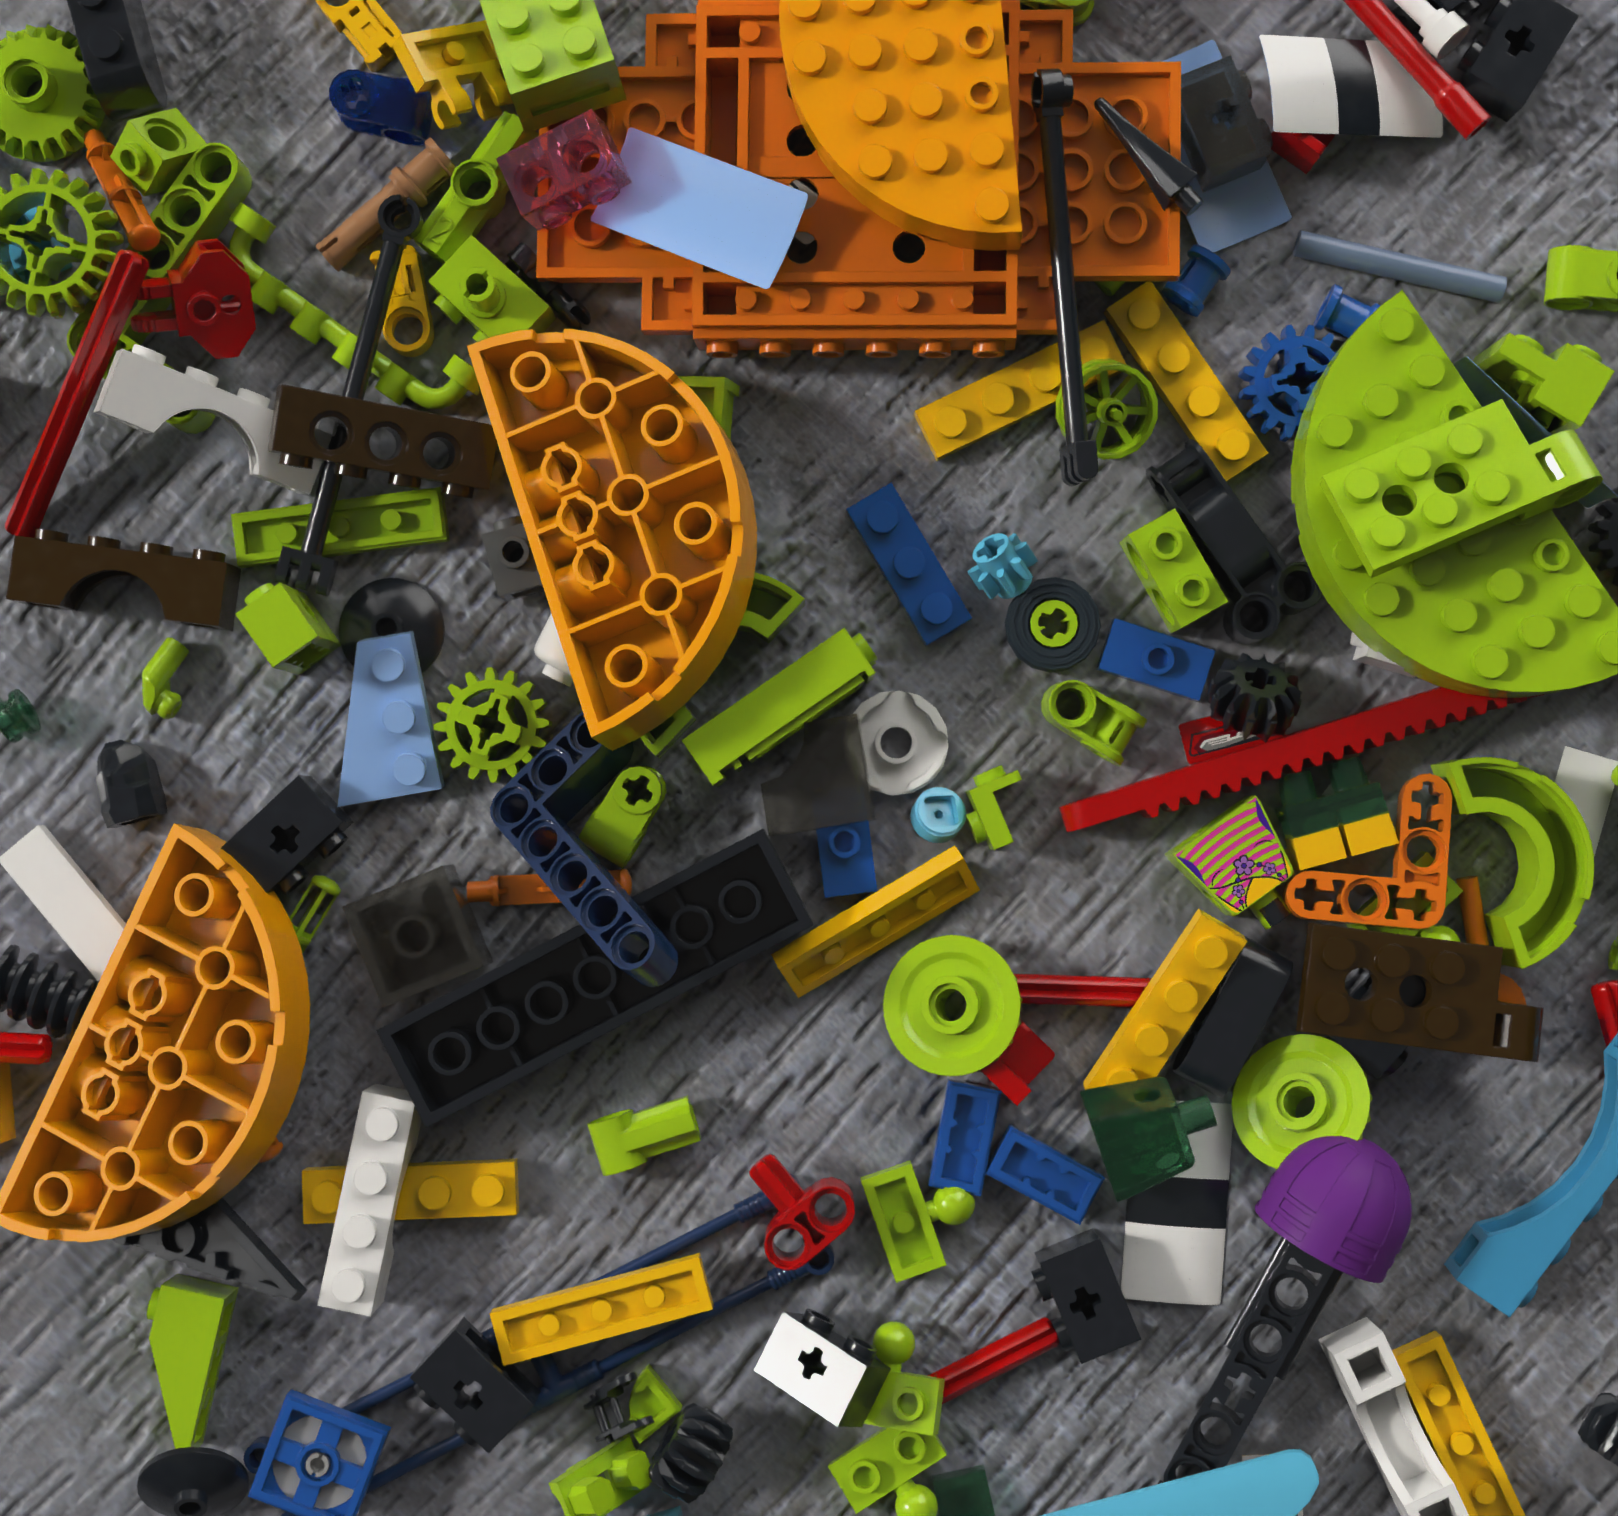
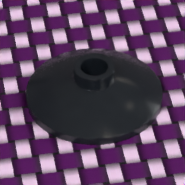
[339,578,445,673]
[137,1447,249,1516]

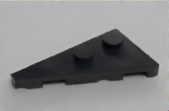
[113,1198,307,1301]

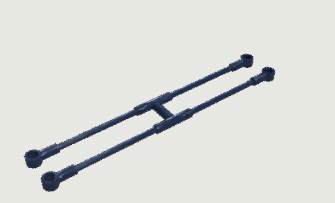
[243,1174,834,1516]

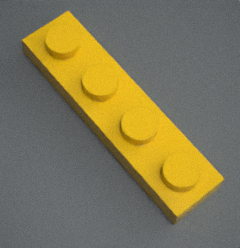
[1104,281,1268,482]
[914,320,1126,461]
[771,845,980,998]
[1083,908,1247,1116]
[302,1158,519,1224]
[489,1253,714,1366]
[1392,1330,1526,1516]

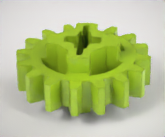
[433,667,552,783]

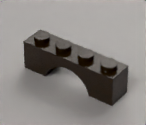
[6,529,241,631]

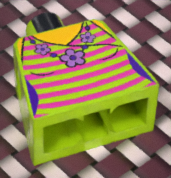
[1165,795,1294,930]

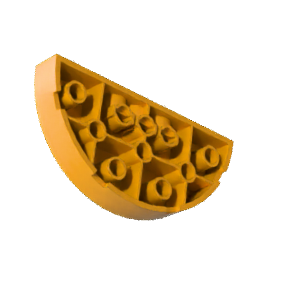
[779,0,1022,251]
[467,329,757,751]
[0,823,310,1242]

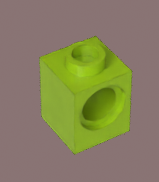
[110,108,207,197]

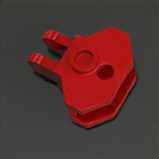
[130,238,256,359]

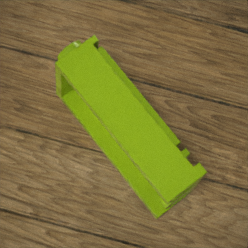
[681,627,878,787]

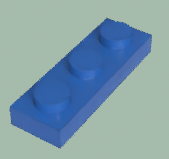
[846,482,972,646]

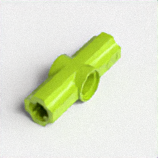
[413,110,539,264]

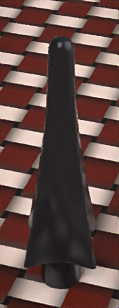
[1094,97,1204,216]

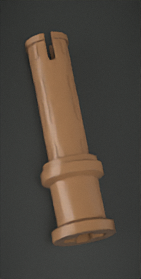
[315,137,456,272]

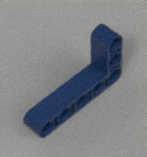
[490,712,678,987]

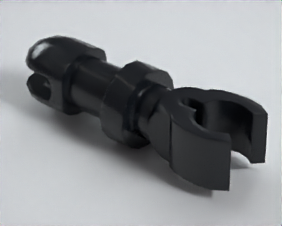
[505,242,591,331]

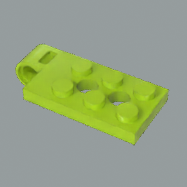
[1320,399,1603,578]

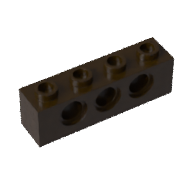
[267,384,497,499]

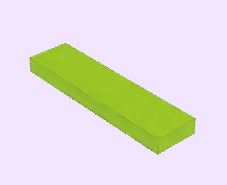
[231,487,450,568]

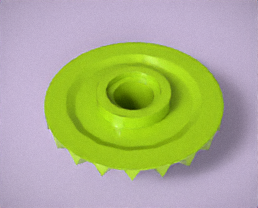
[0,24,106,162]
[883,935,1023,1076]
[1231,1034,1373,1169]

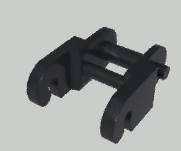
[583,1372,654,1445]

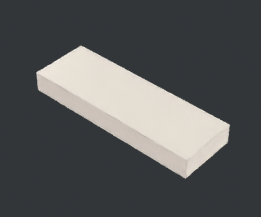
[0,825,126,981]

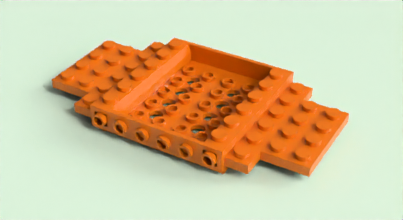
[536,0,1181,358]

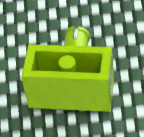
[428,234,556,342]

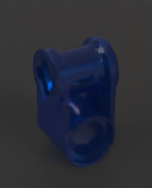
[329,69,433,146]

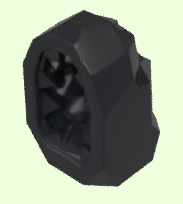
[95,740,168,828]

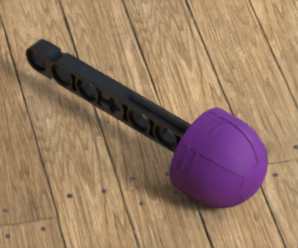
[1158,1136,1412,1484]

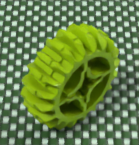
[0,168,124,319]

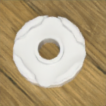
[843,691,948,796]

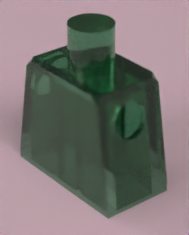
[1080,1076,1217,1202]

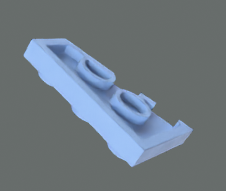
[337,631,445,807]

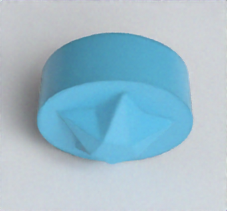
[910,787,966,843]

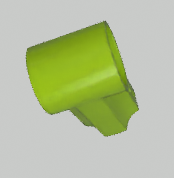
[587,1095,701,1176]

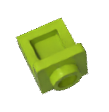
[965,765,1022,850]

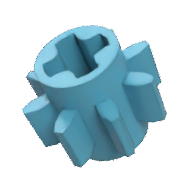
[967,533,1038,599]

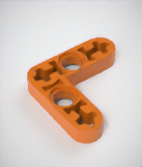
[1282,773,1452,930]

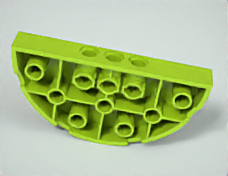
[1291,290,1618,698]

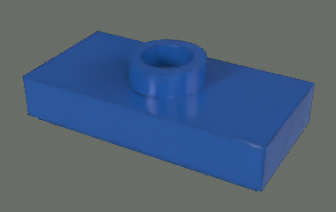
[1096,618,1215,702]
[812,786,877,898]
[928,1079,1002,1197]
[986,1124,1105,1225]

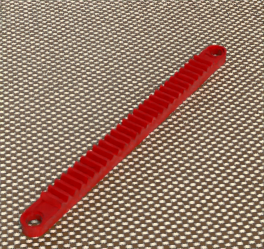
[1059,687,1545,832]

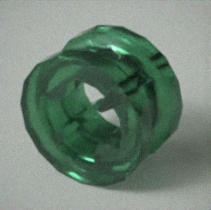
[0,689,41,743]

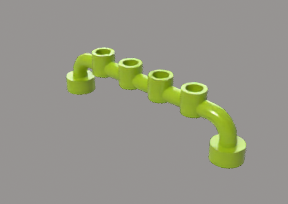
[229,201,481,409]

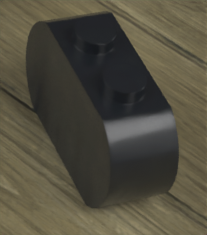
[67,0,167,121]

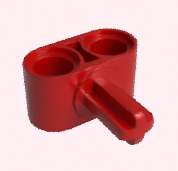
[749,1154,855,1270]

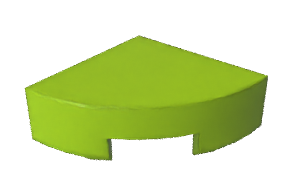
[629,1364,682,1444]

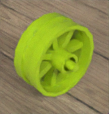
[1056,358,1158,460]

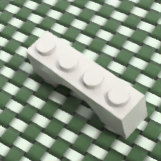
[93,344,332,495]
[317,1083,422,1317]
[1318,1317,1469,1516]

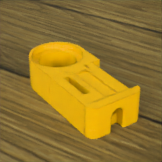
[315,0,402,72]
[370,245,435,357]

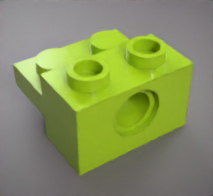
[1473,333,1615,435]

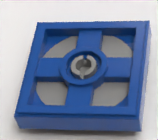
[248,1389,391,1516]

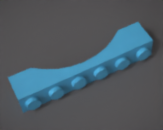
[1444,1033,1618,1318]

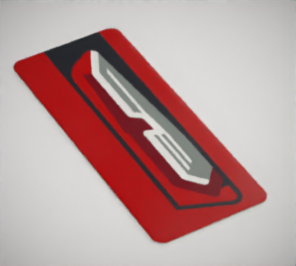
[1179,716,1285,764]

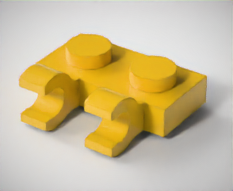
[392,20,513,130]

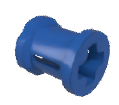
[1161,245,1231,317]
[1313,284,1381,338]

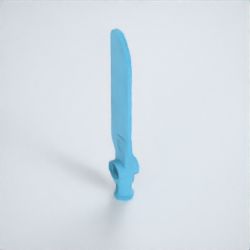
[1040,1449,1319,1516]

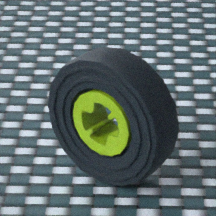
[1005,577,1101,673]

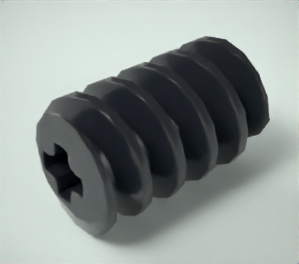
[0,945,97,1044]

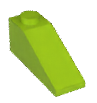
[147,1274,239,1449]

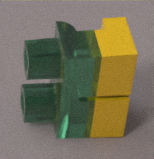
[1274,756,1399,871]

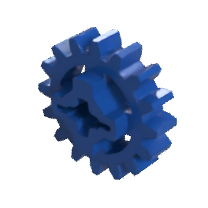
[1238,324,1337,442]

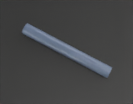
[1293,230,1507,303]

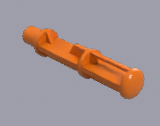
[84,129,161,252]
[467,869,632,907]

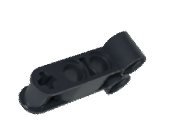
[1146,439,1323,645]

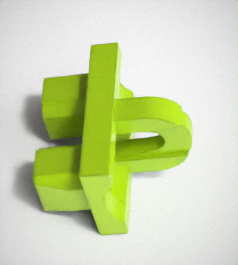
[548,1436,652,1516]

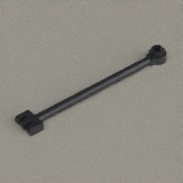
[1031,69,1098,486]
[275,194,424,596]

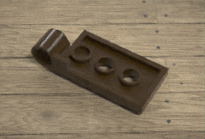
[1296,923,1544,1062]

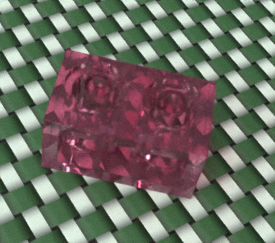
[496,109,632,231]

